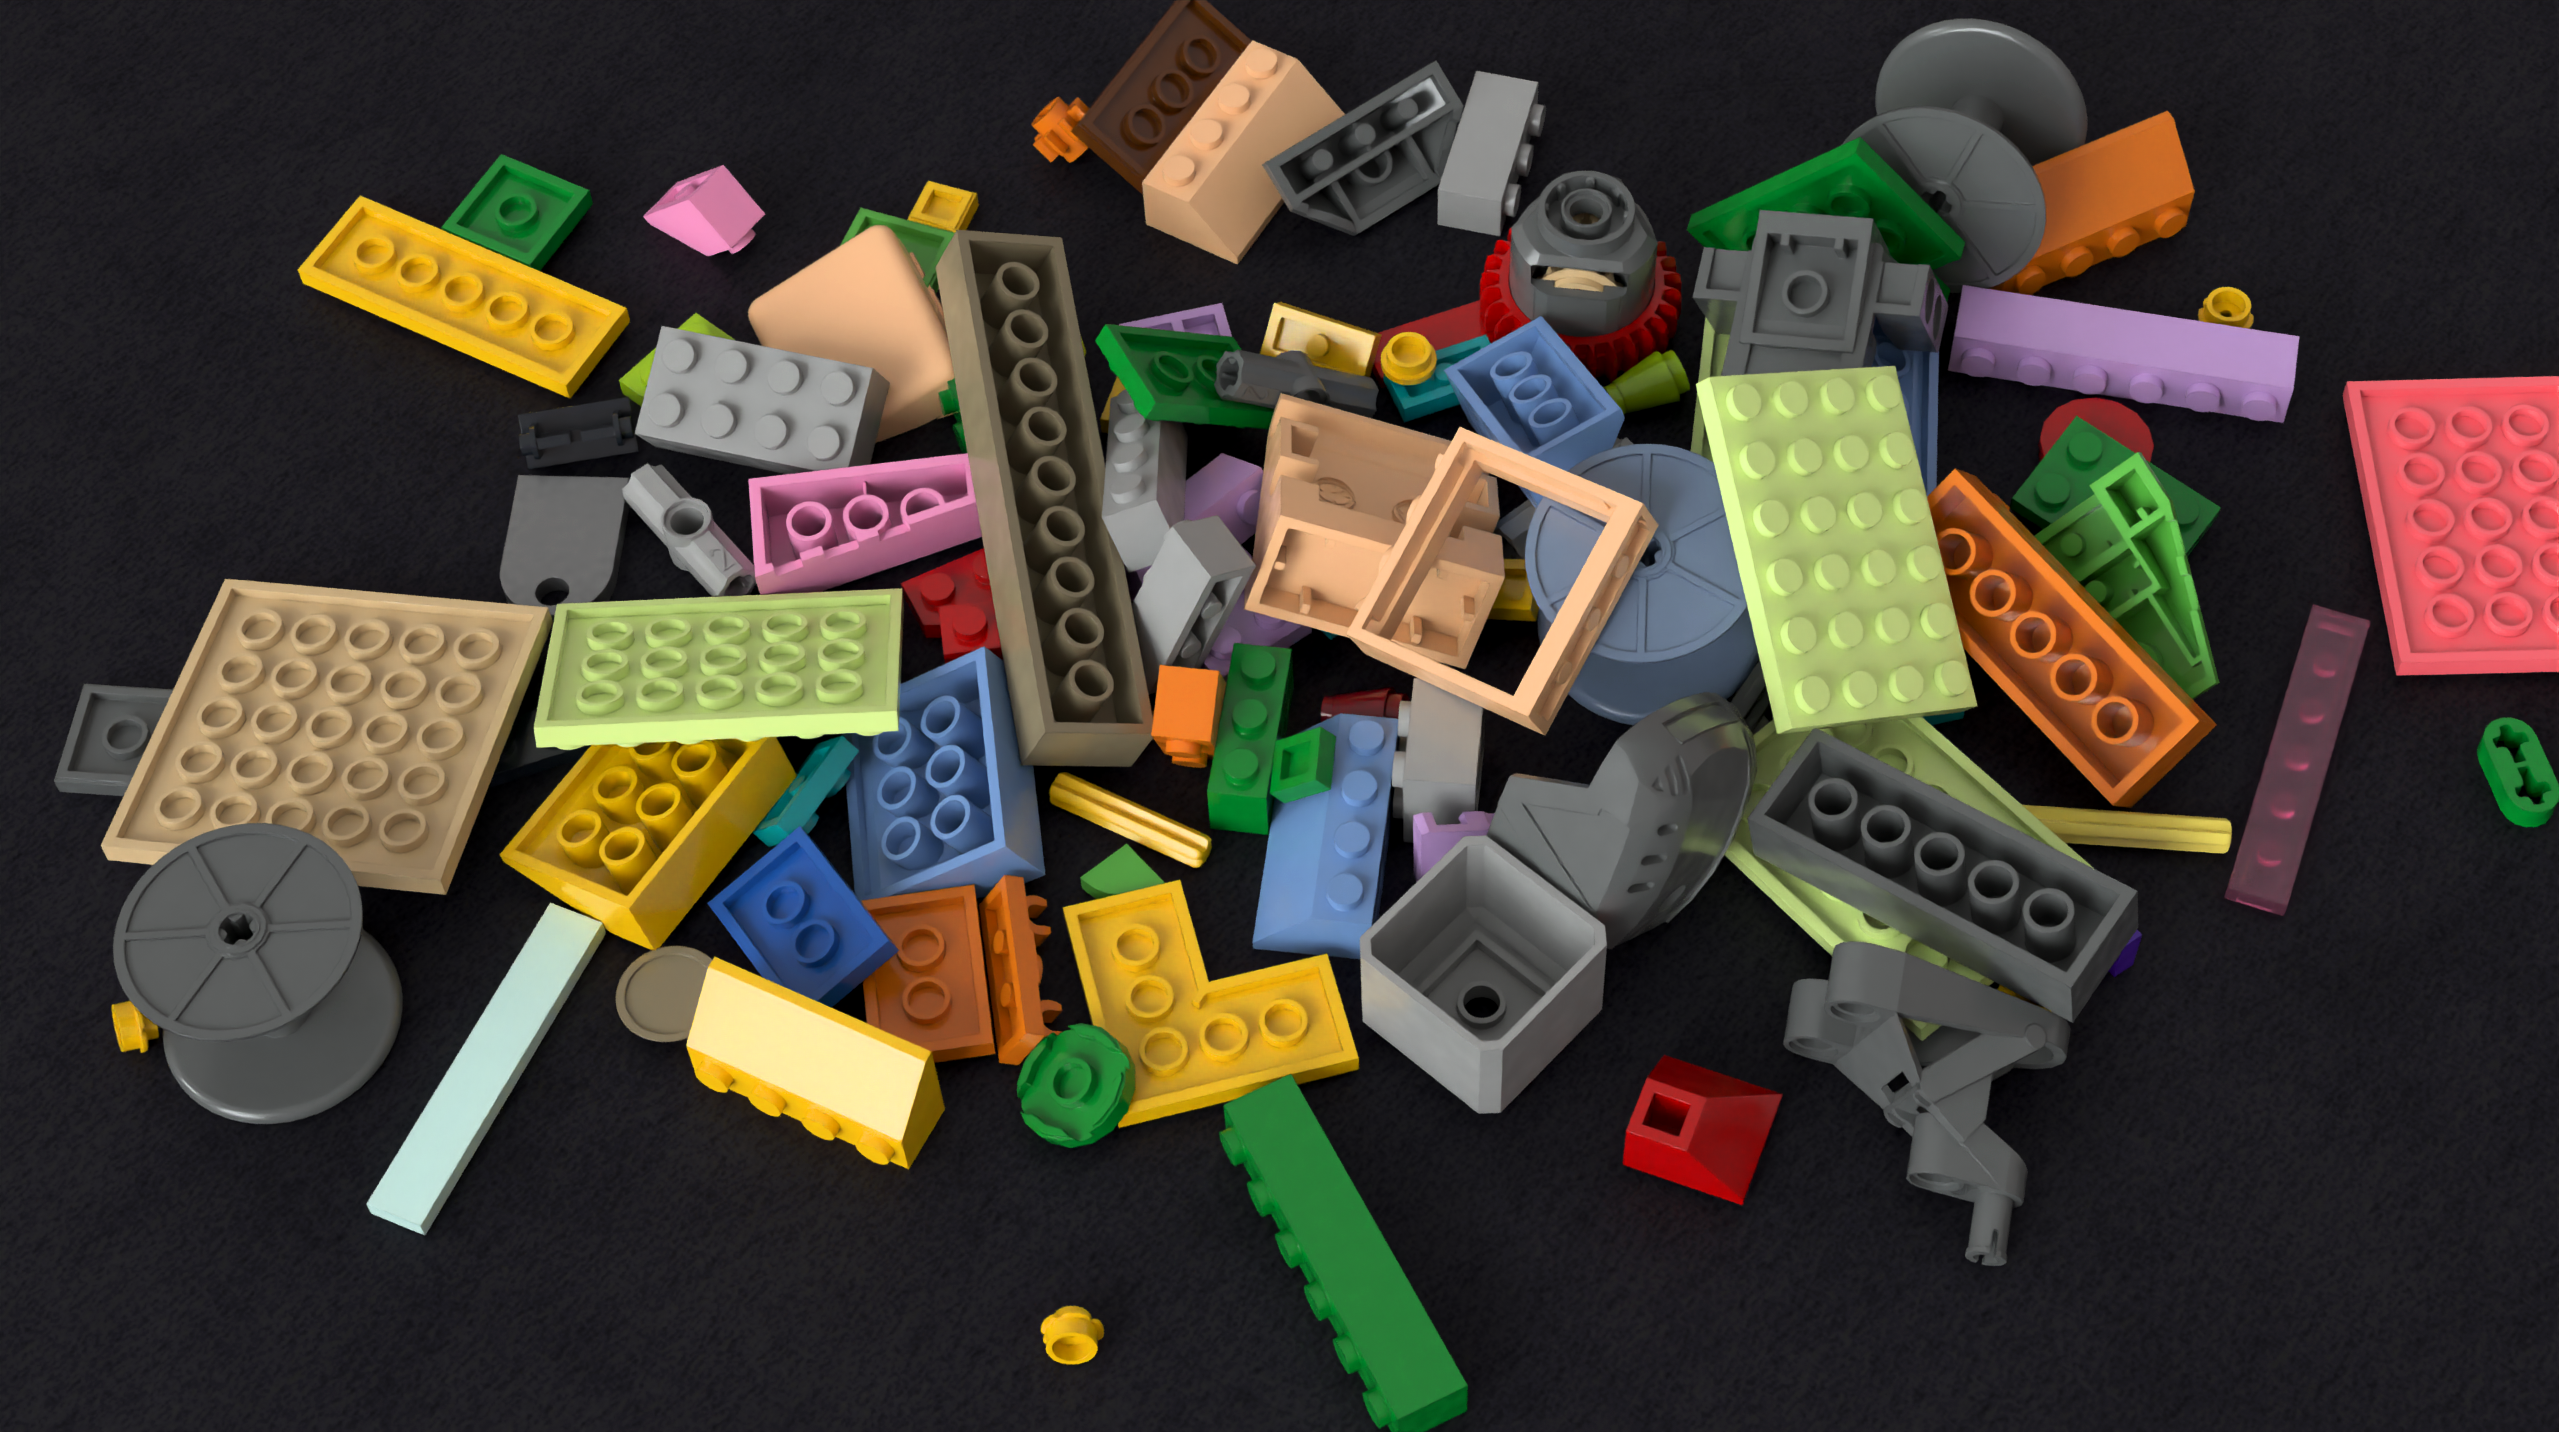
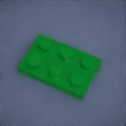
[1095,324,1275,429]
[2010,416,2221,557]

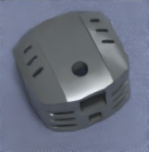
[1486,692,1757,949]

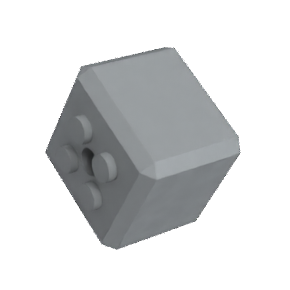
[1360,835,1607,1114]

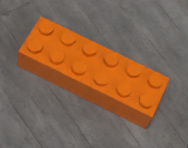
[1927,468,2217,808]

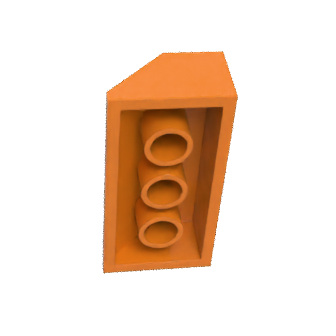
[1988,111,2195,295]

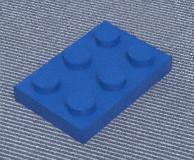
[708,826,899,1008]

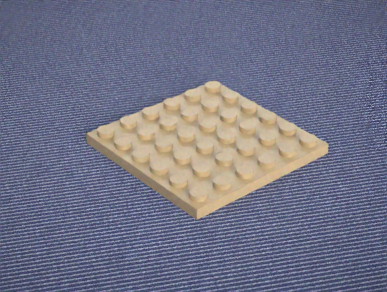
[101,579,553,895]

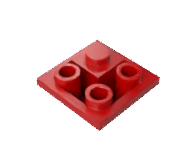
[1623,1055,1783,1205]

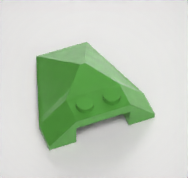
[2034,452,2219,700]

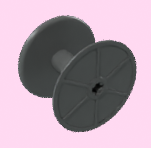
[1842,19,2087,293]
[113,823,403,1124]

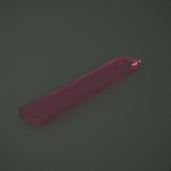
[2224,605,2370,916]

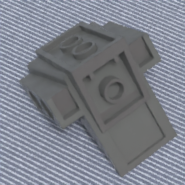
[1693,210,1949,376]

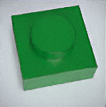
[1270,727,1336,803]

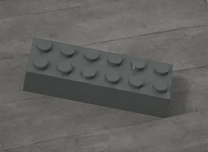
[1747,728,2138,1023]

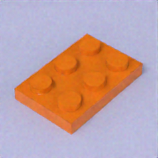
[861,885,996,1063]

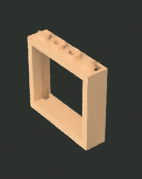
[1346,427,1659,736]

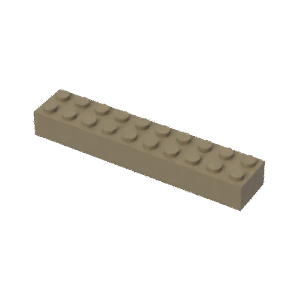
[936,230,1153,767]

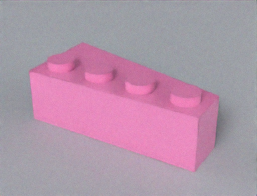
[748,453,982,595]

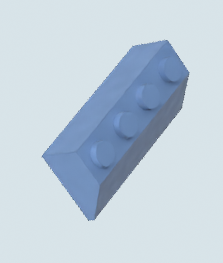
[1444,316,1625,508]
[1253,713,1400,959]

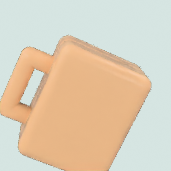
[748,225,954,443]

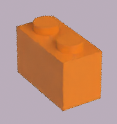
[1151,665,1226,768]

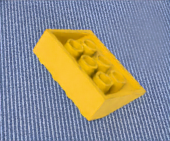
[499,737,797,950]

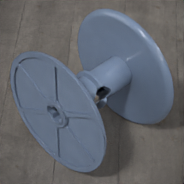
[1525,444,1759,725]

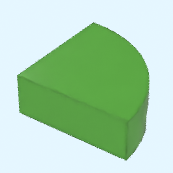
[1080,844,1164,899]

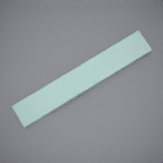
[367,903,606,1235]

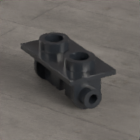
[518,396,639,469]

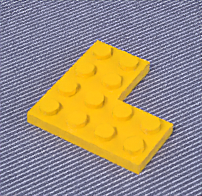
[1063,880,1359,1128]

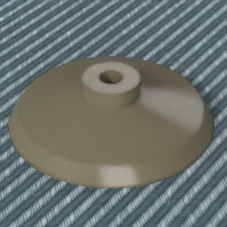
[616,946,712,1042]

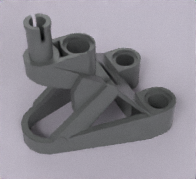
[1783,941,2071,1266]

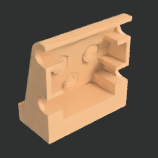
[1244,393,1505,669]

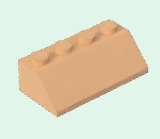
[1142,40,1345,265]

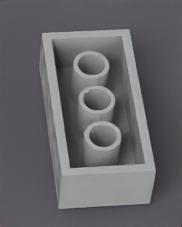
[635,326,890,474]

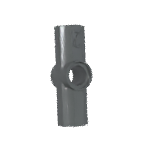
[1214,349,1379,418]

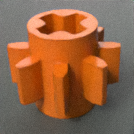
[1031,97,1089,163]

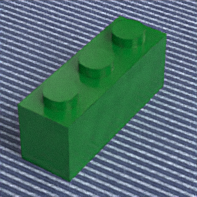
[1207,643,1294,835]

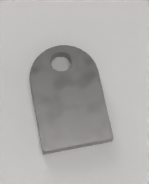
[500,475,630,628]

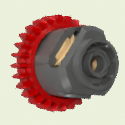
[1480,171,1682,383]

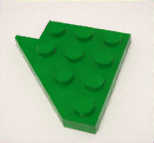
[1687,137,1965,301]

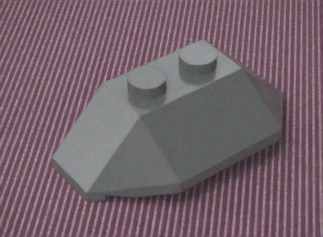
[1263,60,1464,236]

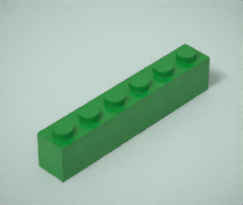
[1219,1074,1468,1432]

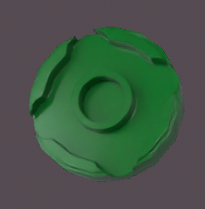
[1017,1023,1135,1148]

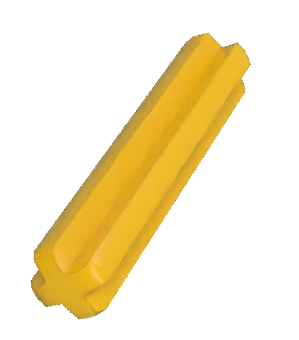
[1049,772,1212,868]

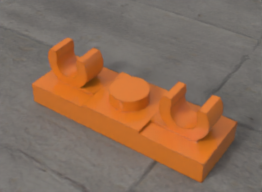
[979,875,1062,1065]

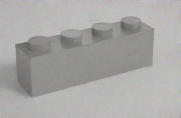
[1102,389,1188,573]

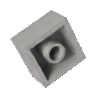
[1392,678,1485,843]

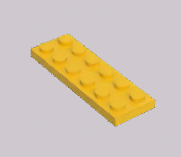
[298,196,630,399]

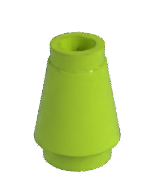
[1603,350,1690,414]

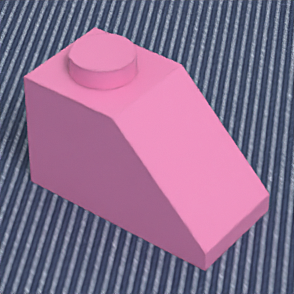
[643,165,765,256]

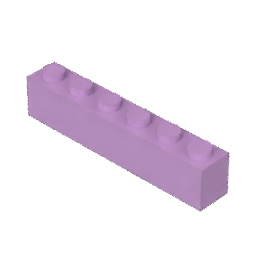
[1948,285,2299,423]

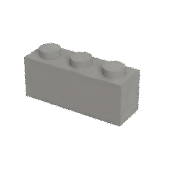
[1438,71,1546,236]
[1132,515,1256,695]

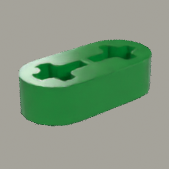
[2477,717,2559,828]

